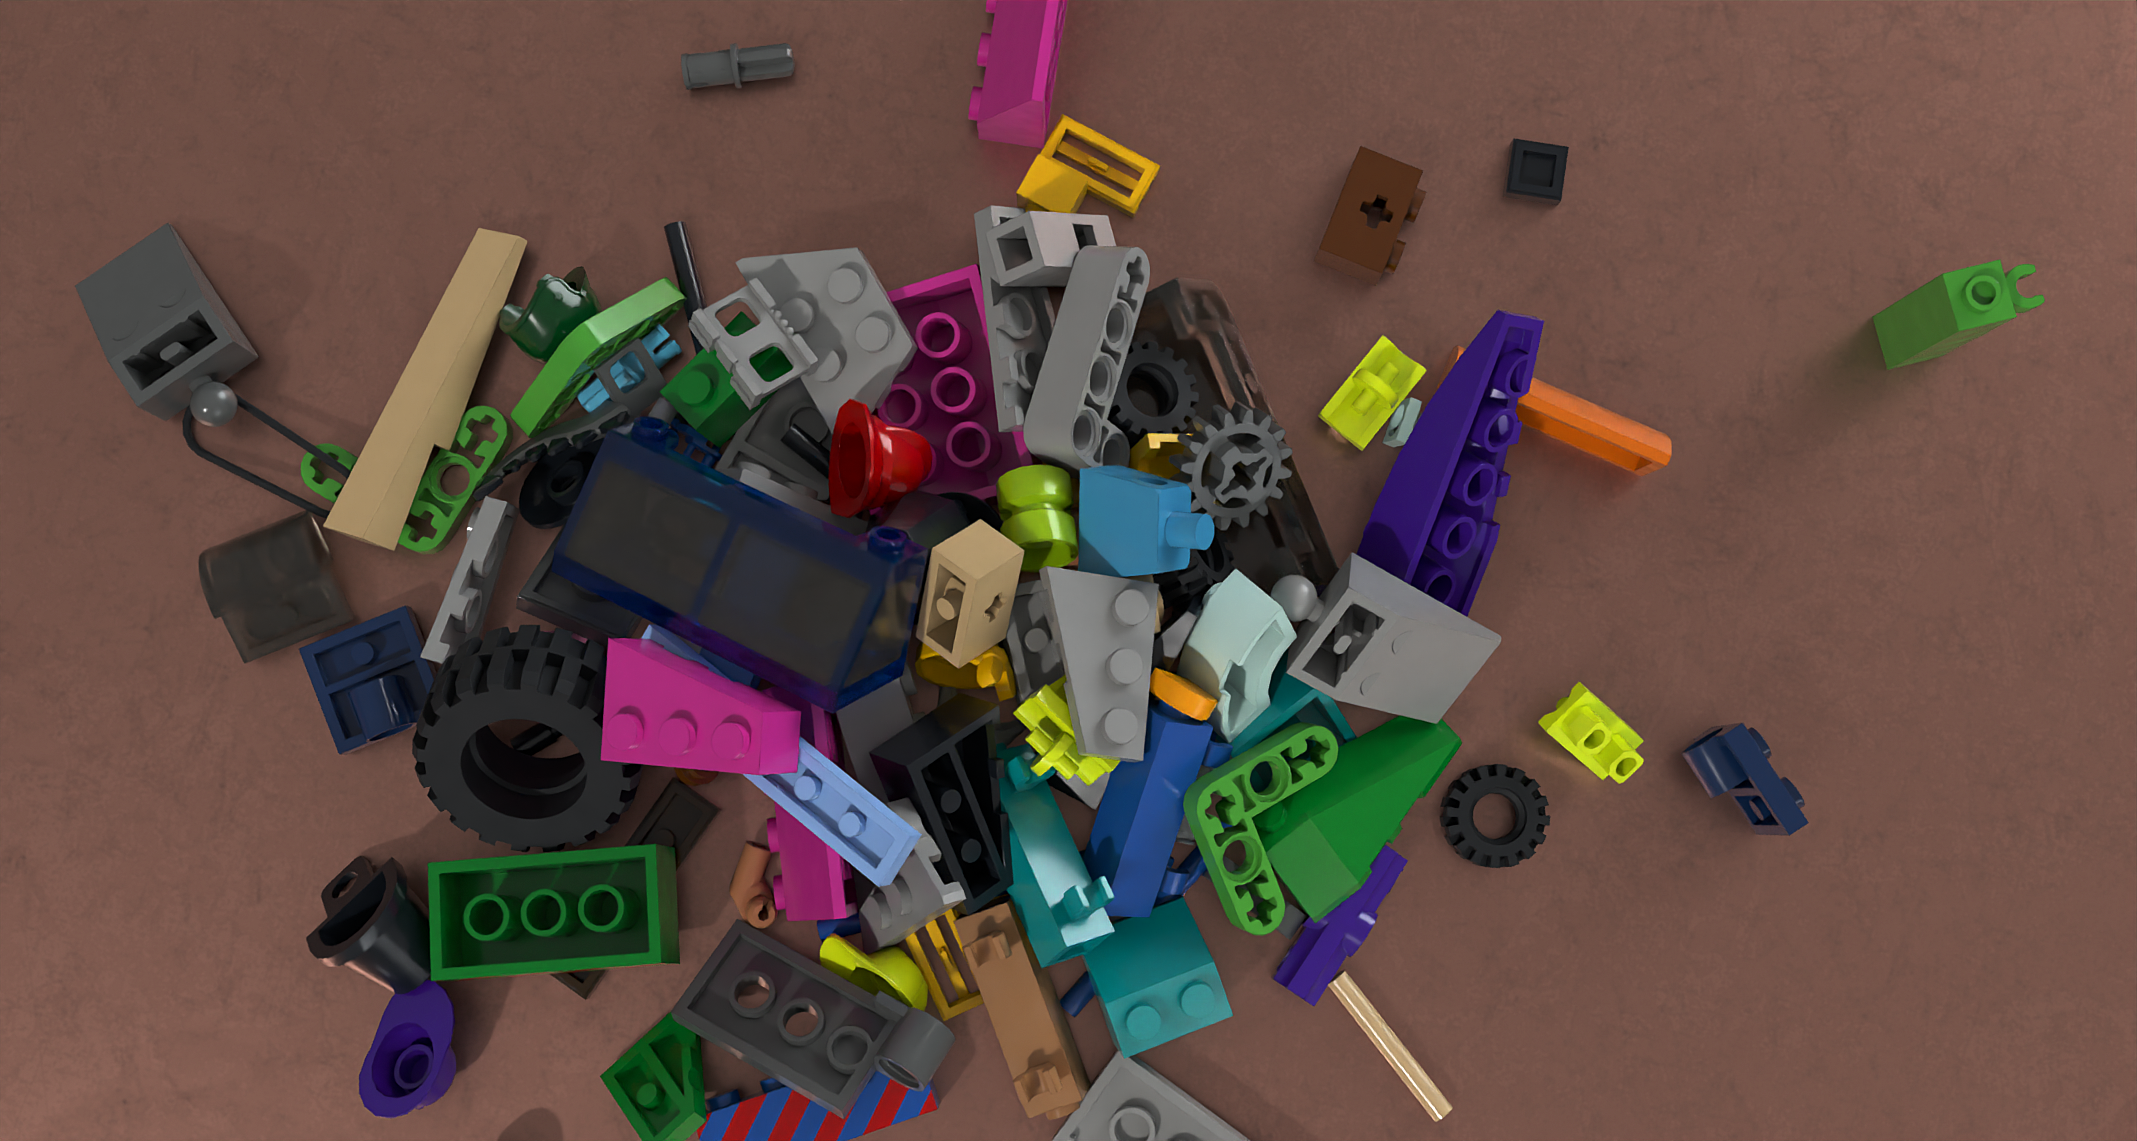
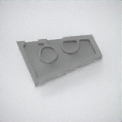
[420,496,520,664]
[1039,566,1159,763]

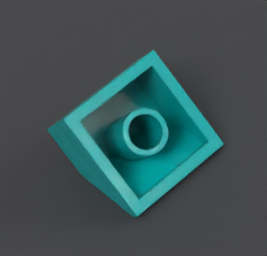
[1213,648,1357,793]
[1082,895,1233,1059]

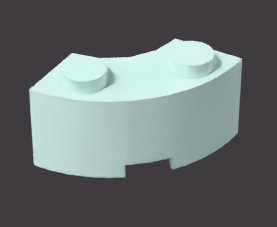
[1176,569,1297,744]

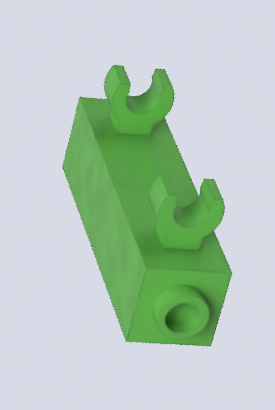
[1872,259,2045,370]

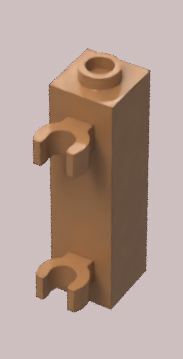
[953,894,1091,1120]

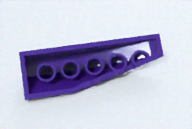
[1356,310,1544,617]

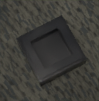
[1503,138,1569,205]

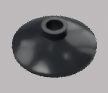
[519,437,615,529]

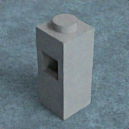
[985,211,1116,287]

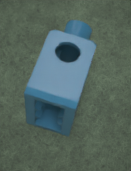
[1078,465,1215,577]

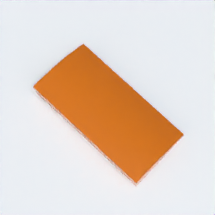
[1436,345,1672,476]

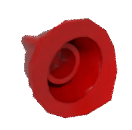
[828,399,933,519]

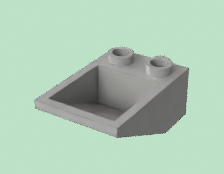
[1270,552,1501,724]

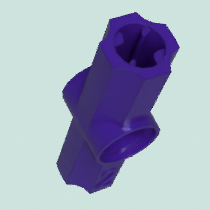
[1272,845,1408,1006]

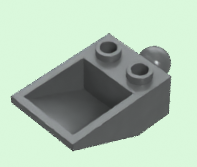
[75,223,259,427]

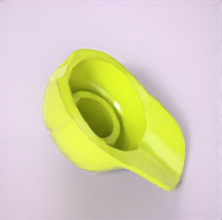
[819,933,928,1011]

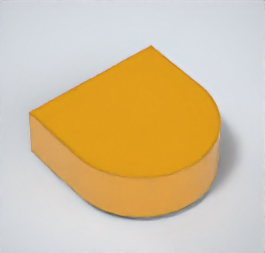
[1149,667,1218,721]

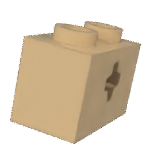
[915,519,1025,669]

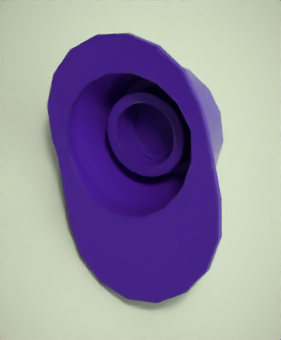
[359,980,456,1119]

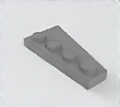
[1052,1049,1251,1141]

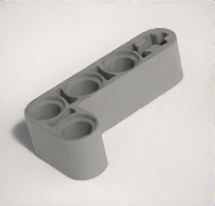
[1023,245,1150,479]

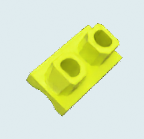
[1318,335,1427,451]
[1013,674,1120,786]
[1538,682,1644,784]

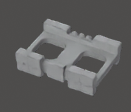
[688,277,818,410]

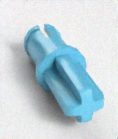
[577,323,683,413]

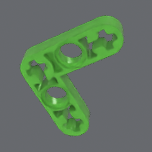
[510,277,687,438]
[301,406,513,554]
[1183,722,1338,936]

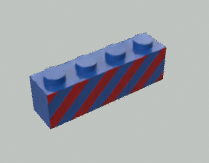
[697,1071,941,1141]

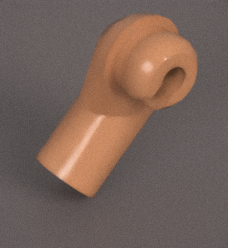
[729,841,778,928]

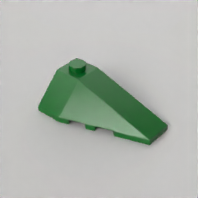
[1252,715,1462,924]

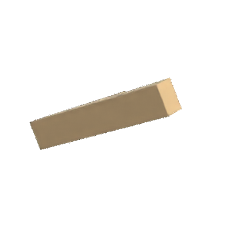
[323,228,528,551]

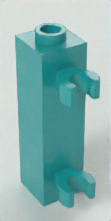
[996,743,1115,968]

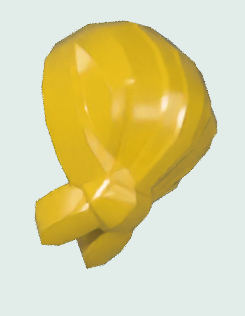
[915,641,1016,701]

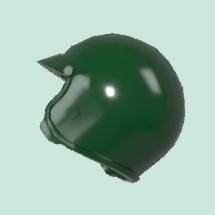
[499,266,602,364]

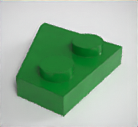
[600,1012,707,1141]

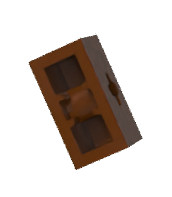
[1314,146,1426,286]

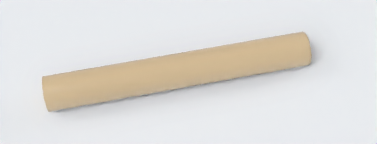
[1328,970,1453,1122]

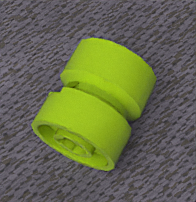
[996,465,1079,572]

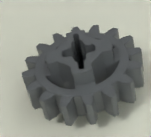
[1169,402,1293,531]

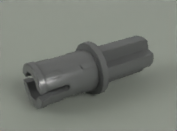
[681,43,795,90]

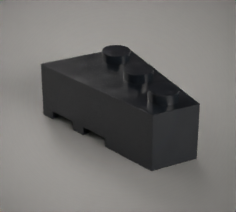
[869,693,1014,916]

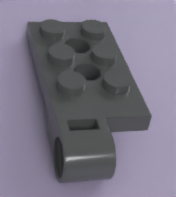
[671,919,956,1119]

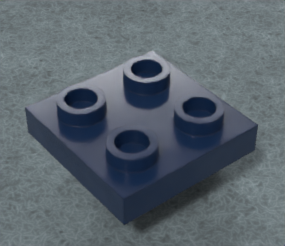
[299,605,437,755]
[1681,723,1809,836]

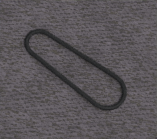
[182,394,351,519]

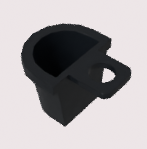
[306,856,431,994]

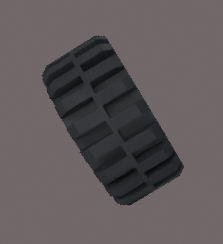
[412,625,644,853]

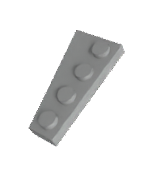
[974,205,1056,432]

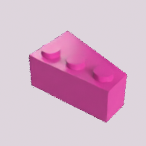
[601,638,801,775]

